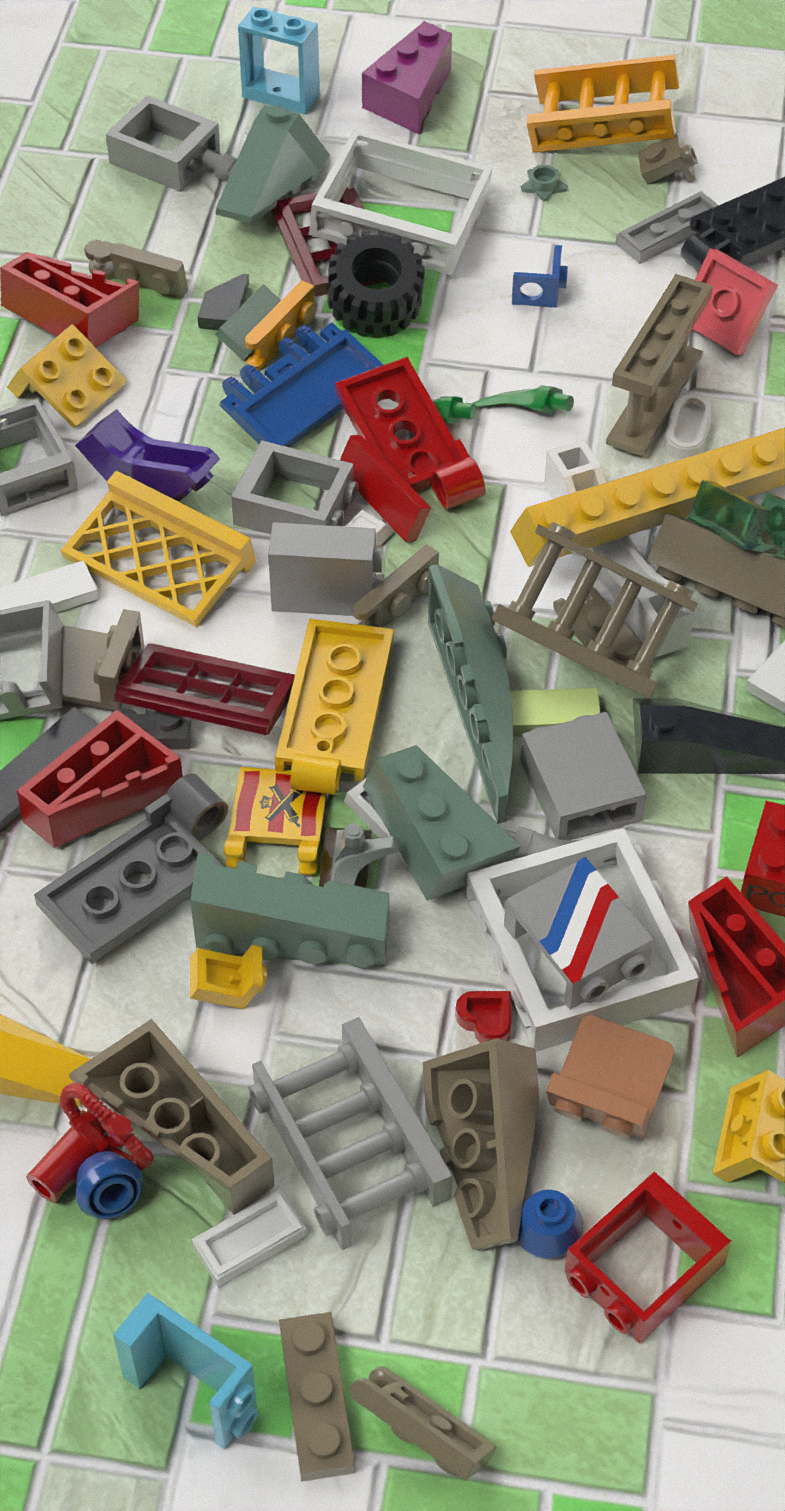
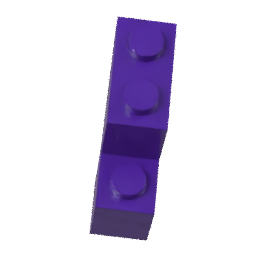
[74,409,220,502]

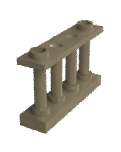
[606,274,713,457]
[491,522,698,699]

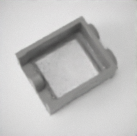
[0,600,64,720]

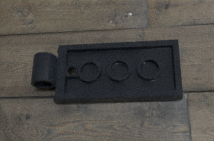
[681,177,785,271]

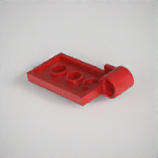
[335,357,486,510]

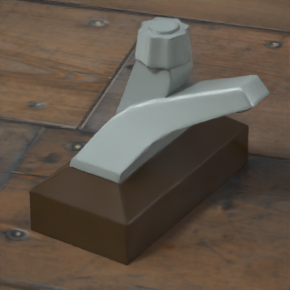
[319,823,399,888]

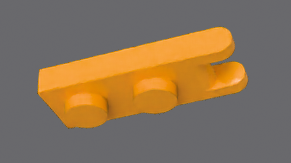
[245,280,317,371]

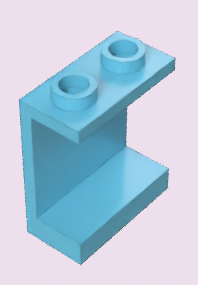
[113,1293,258,1450]

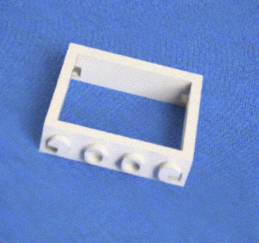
[309,129,493,275]
[466,828,702,1051]

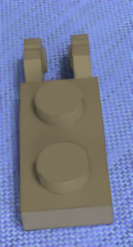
[84,239,188,299]

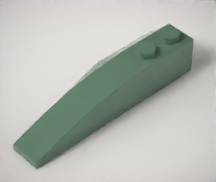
[428,564,513,823]

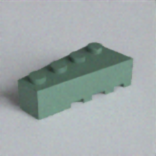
[190,852,390,968]

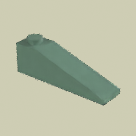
[215,105,330,224]

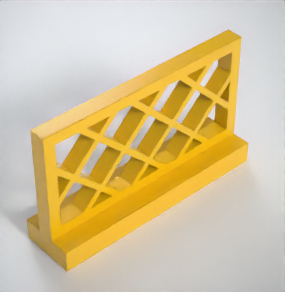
[60,471,256,627]

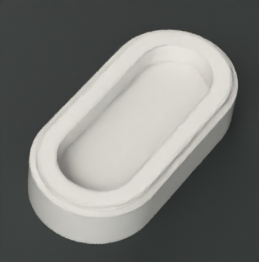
[664,394,713,459]

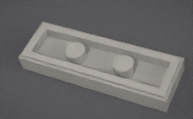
[616,191,718,264]

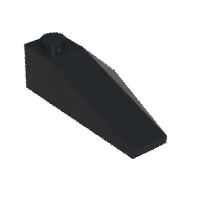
[633,698,785,774]

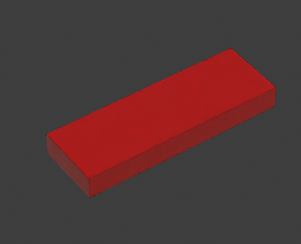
[340,435,431,542]

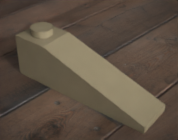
[423,1038,539,1251]

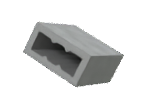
[268,523,384,616]
[520,712,646,840]

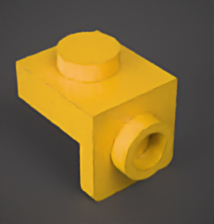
[190,945,267,1009]

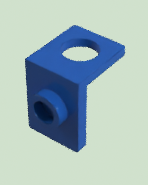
[512,245,568,308]

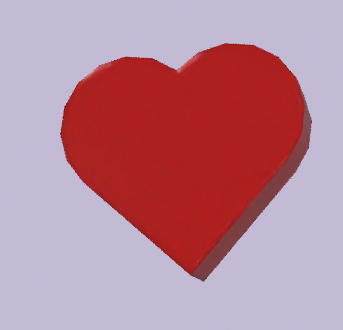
[455,991,512,1043]

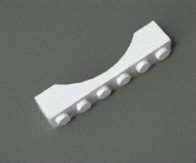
[544,439,694,657]

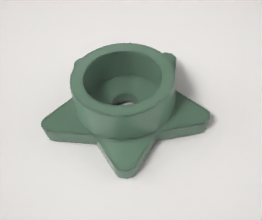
[521,165,568,201]

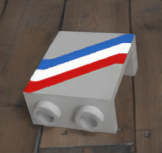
[504,856,654,1010]

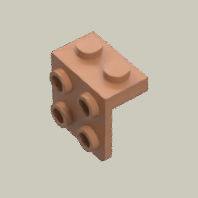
[546,1015,674,1139]

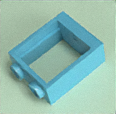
[238,6,320,115]

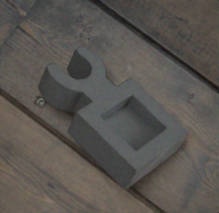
[115,708,191,750]

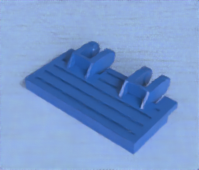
[219,322,383,447]

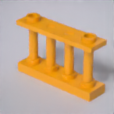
[526,55,680,152]

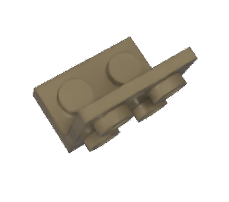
[36,609,144,710]

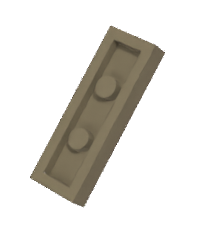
[279,1312,355,1482]

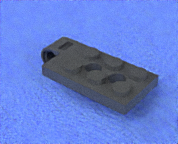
[34,774,228,964]

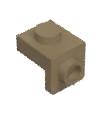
[638,133,698,184]

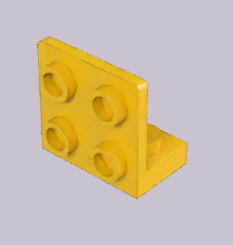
[7,324,126,428]
[712,1070,785,1183]

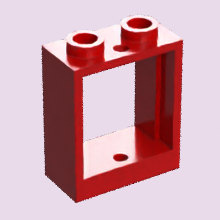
[564,1171,731,1343]

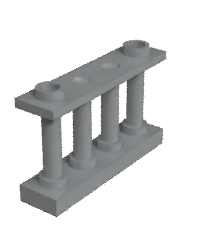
[248,1017,452,1250]

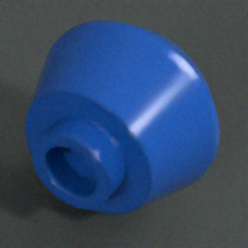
[76,1151,144,1219]
[518,1189,583,1259]

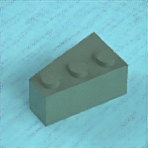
[363,745,521,901]

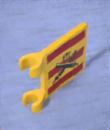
[224,767,327,876]

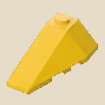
[0,1014,90,1107]

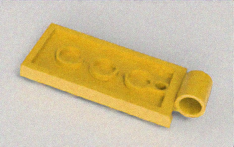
[275,618,394,795]

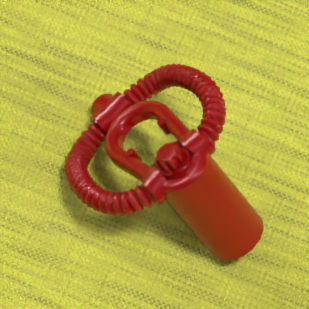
[26,1082,154,1203]

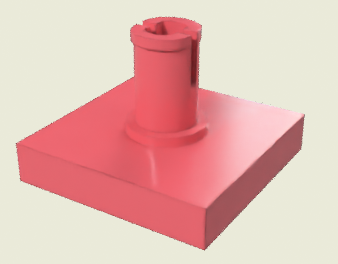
[693,249,778,355]

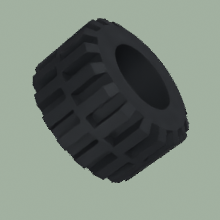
[327,231,425,338]

